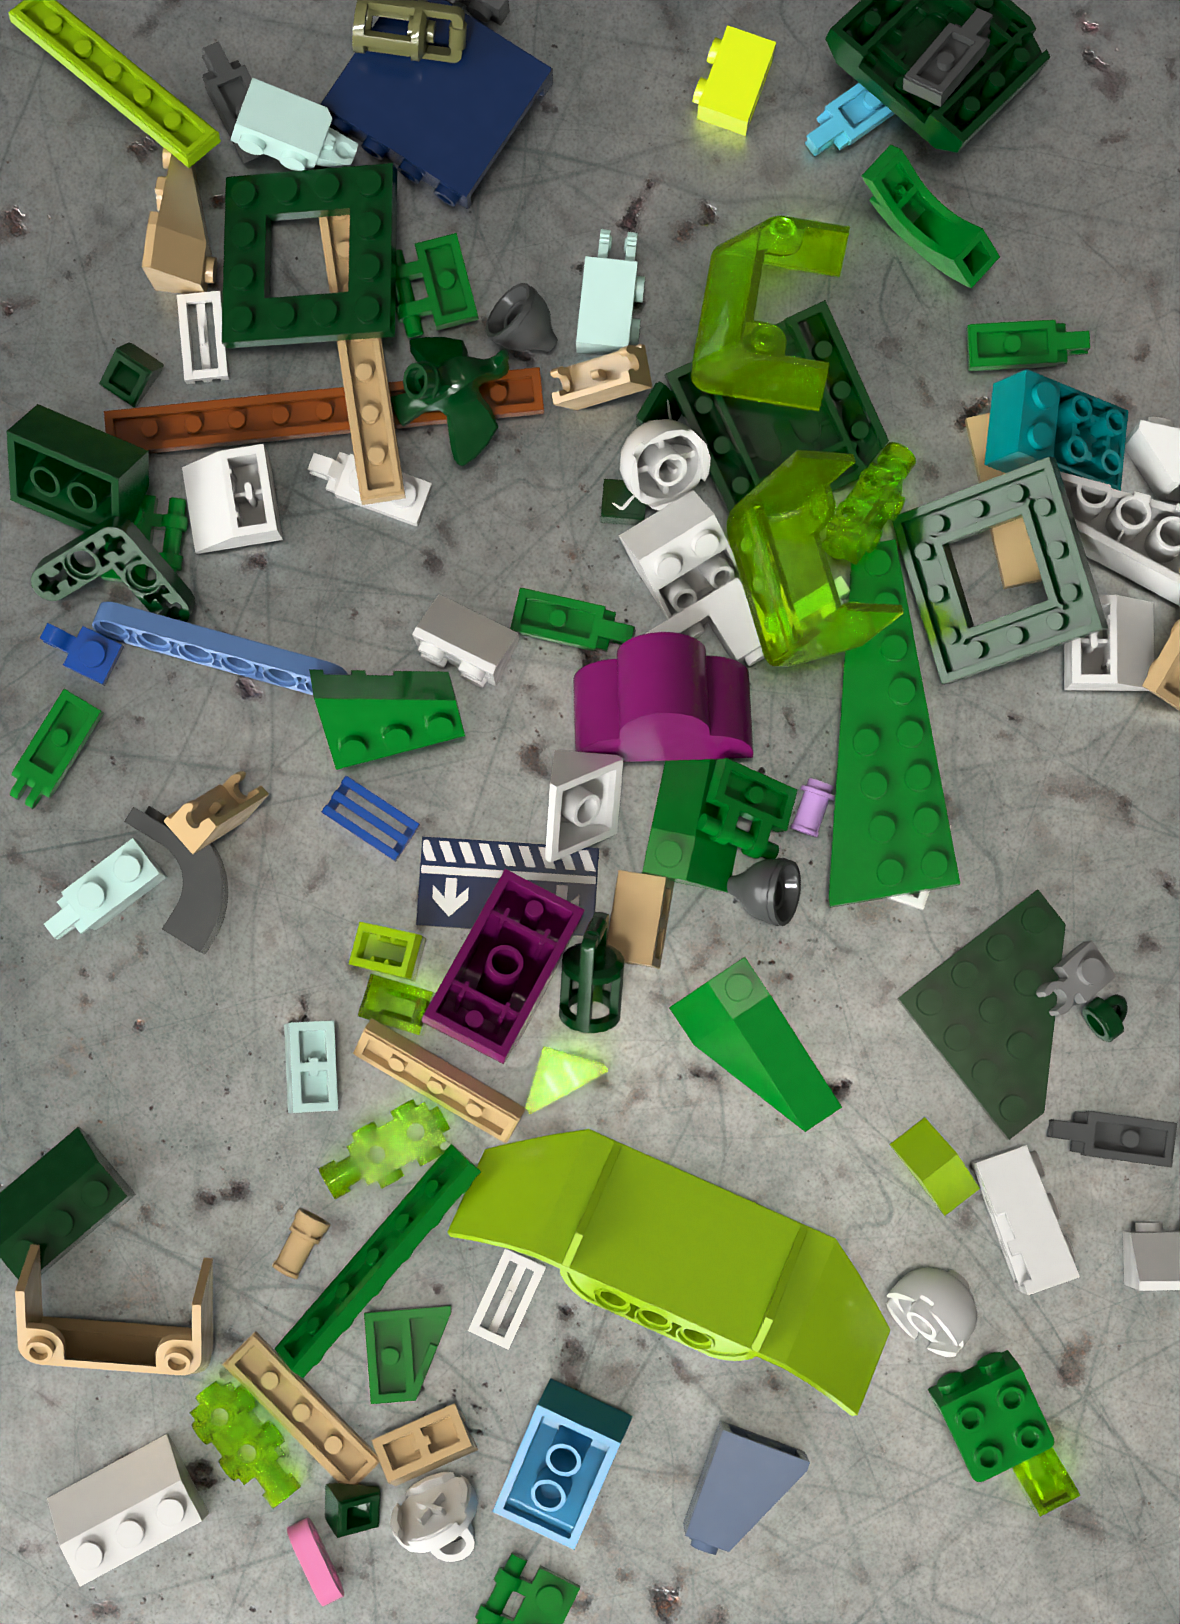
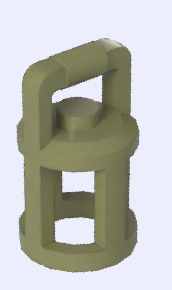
[352,0,467,63]

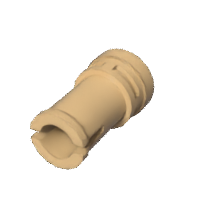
[272,1208,330,1279]

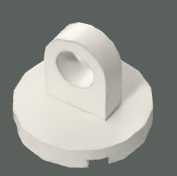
[390,1472,478,1562]

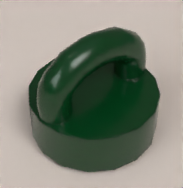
[1082,994,1128,1042]

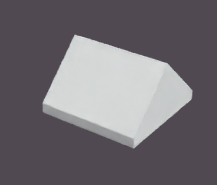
[545,750,623,863]

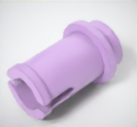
[790,778,835,837]

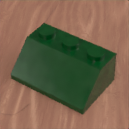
[6,404,149,544]
[0,1127,136,1280]

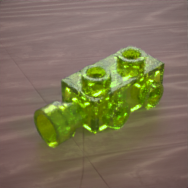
[822,442,916,565]
[318,1099,450,1200]
[189,1381,302,1509]

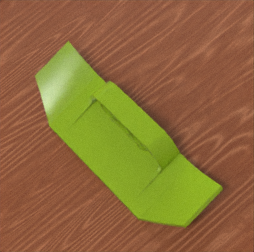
[448,1129,890,1416]

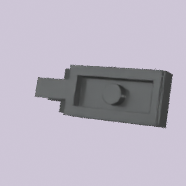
[903,8,993,107]
[202,41,265,164]
[1047,1111,1177,1168]

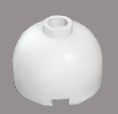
[620,419,711,511]
[886,1267,978,1357]

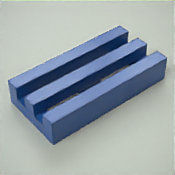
[321,776,420,862]

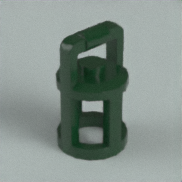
[559,912,625,1033]

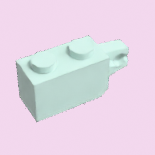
[230,78,358,171]
[44,838,167,940]

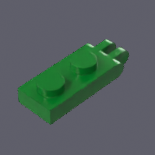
[10,689,104,809]

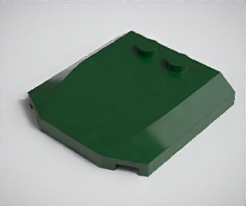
[825,0,1051,153]
[664,300,889,517]

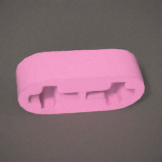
[287,1517,344,1606]

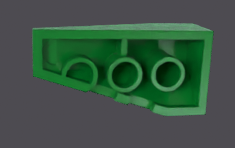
[642,759,737,893]
[669,957,842,1132]

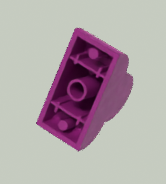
[573,632,753,762]
[422,869,585,1064]

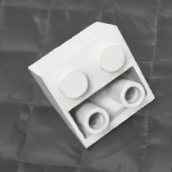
[1125,417,1180,503]
[182,444,283,554]
[619,490,745,620]
[412,594,520,688]
[1064,595,1154,691]

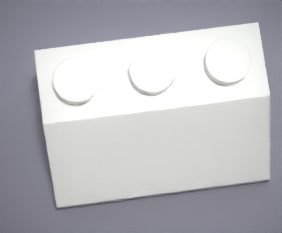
[1123,1222,1180,1291]
[47,1433,209,1587]

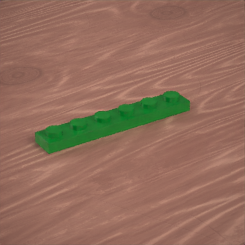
[274,1144,481,1378]

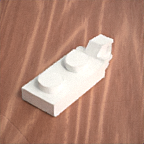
[308,452,433,527]

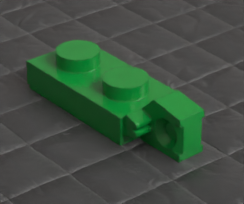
[966,320,1090,371]
[510,588,636,652]

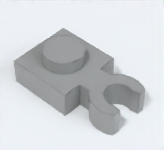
[1036,941,1117,1016]

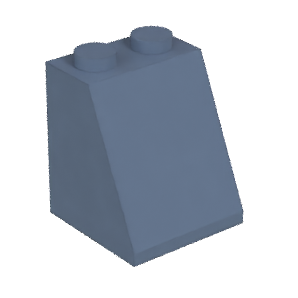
[683,1420,810,1555]

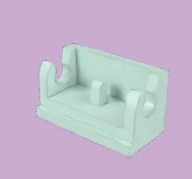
[284,1021,338,1113]

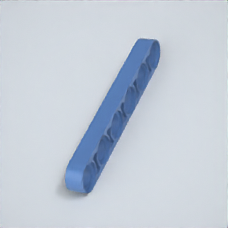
[92,602,348,695]

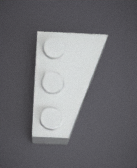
[971,1144,1080,1295]

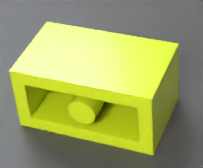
[692,25,777,136]

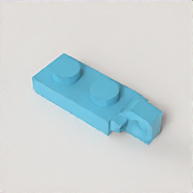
[805,83,895,157]

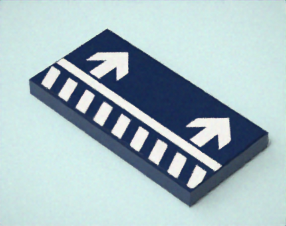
[416,836,599,936]

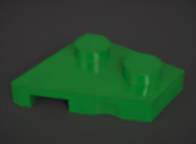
[364,1305,452,1404]

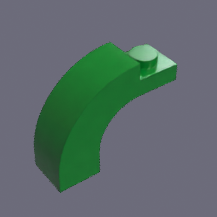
[861,144,1000,288]

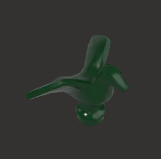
[391,337,510,467]

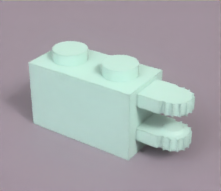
[576,229,645,355]

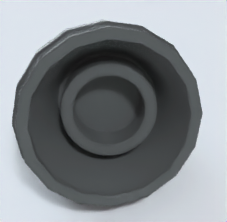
[485,283,558,352]
[727,858,801,926]

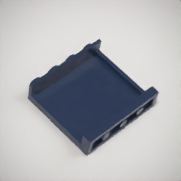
[320,0,553,209]

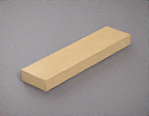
[965,413,1042,589]
[353,1018,526,1143]
[222,1331,380,1485]

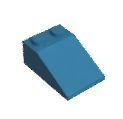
[492,1378,633,1550]

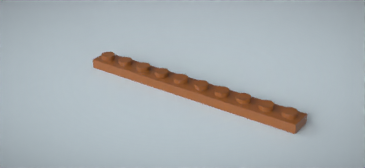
[104,367,544,454]

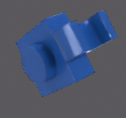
[40,623,124,686]

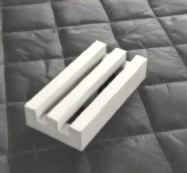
[177,291,230,384]
[468,1248,546,1350]

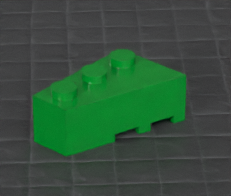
[309,669,465,770]

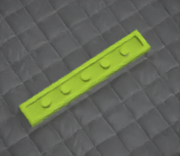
[8,0,221,168]

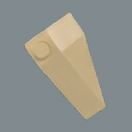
[142,148,217,294]

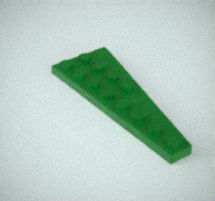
[828,539,960,908]

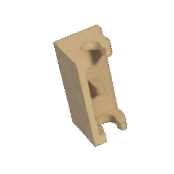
[550,344,653,410]
[164,771,269,854]
[607,870,674,969]
[371,1403,478,1486]

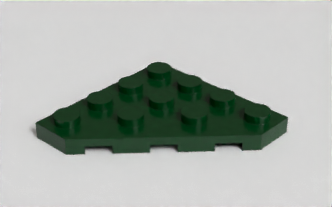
[897,889,1066,1140]

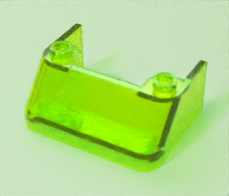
[691,216,850,411]
[727,450,904,667]

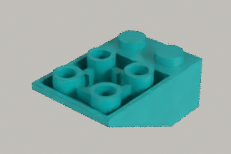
[984,369,1128,491]

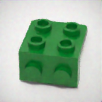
[928,1350,1054,1482]

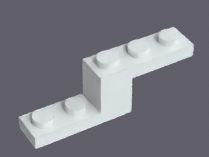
[645,576,850,666]

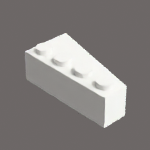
[1060,472,1180,606]

